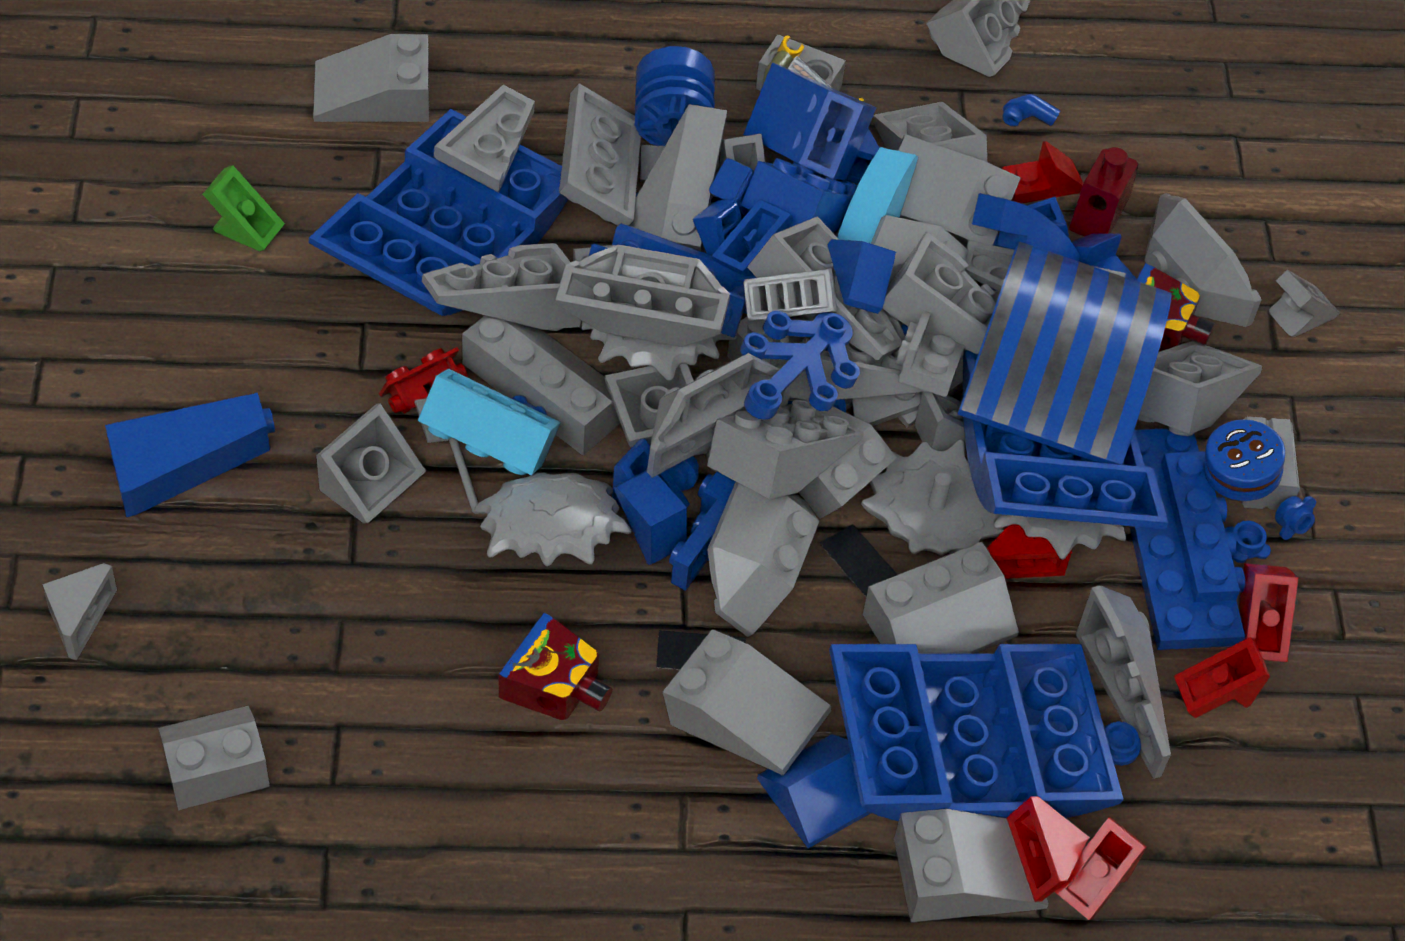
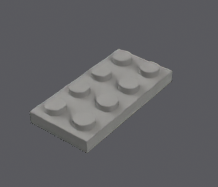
[559,84,641,226]

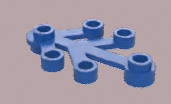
[740,311,860,420]

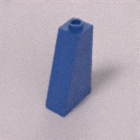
[105,393,275,517]

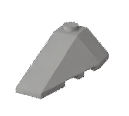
[926,0,1030,77]
[629,104,727,252]
[422,243,581,331]

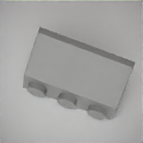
[863,542,1019,654]

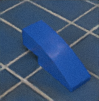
[972,193,1080,261]

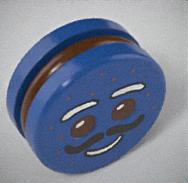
[1204,420,1286,501]

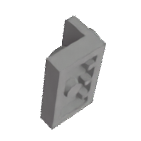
[895,310,965,398]

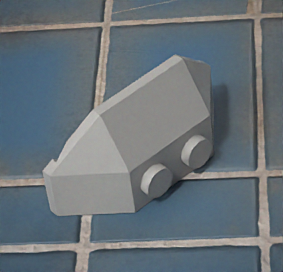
[1144,193,1262,327]
[555,244,730,347]
[647,353,792,478]
[708,482,819,637]

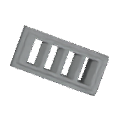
[743,269,837,321]

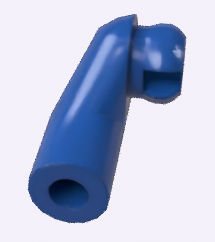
[1002,94,1060,126]

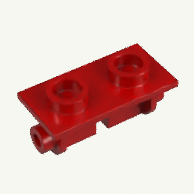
[379,347,468,414]

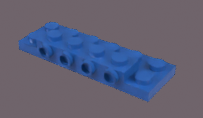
[1129,429,1245,650]

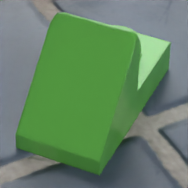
[202,165,285,251]

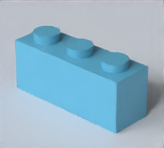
[418,369,561,475]

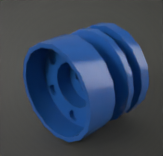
[634,46,715,146]

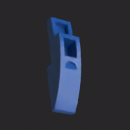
[669,472,736,591]

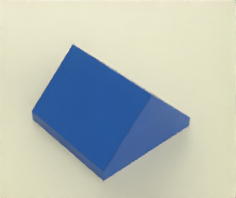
[757,734,871,849]

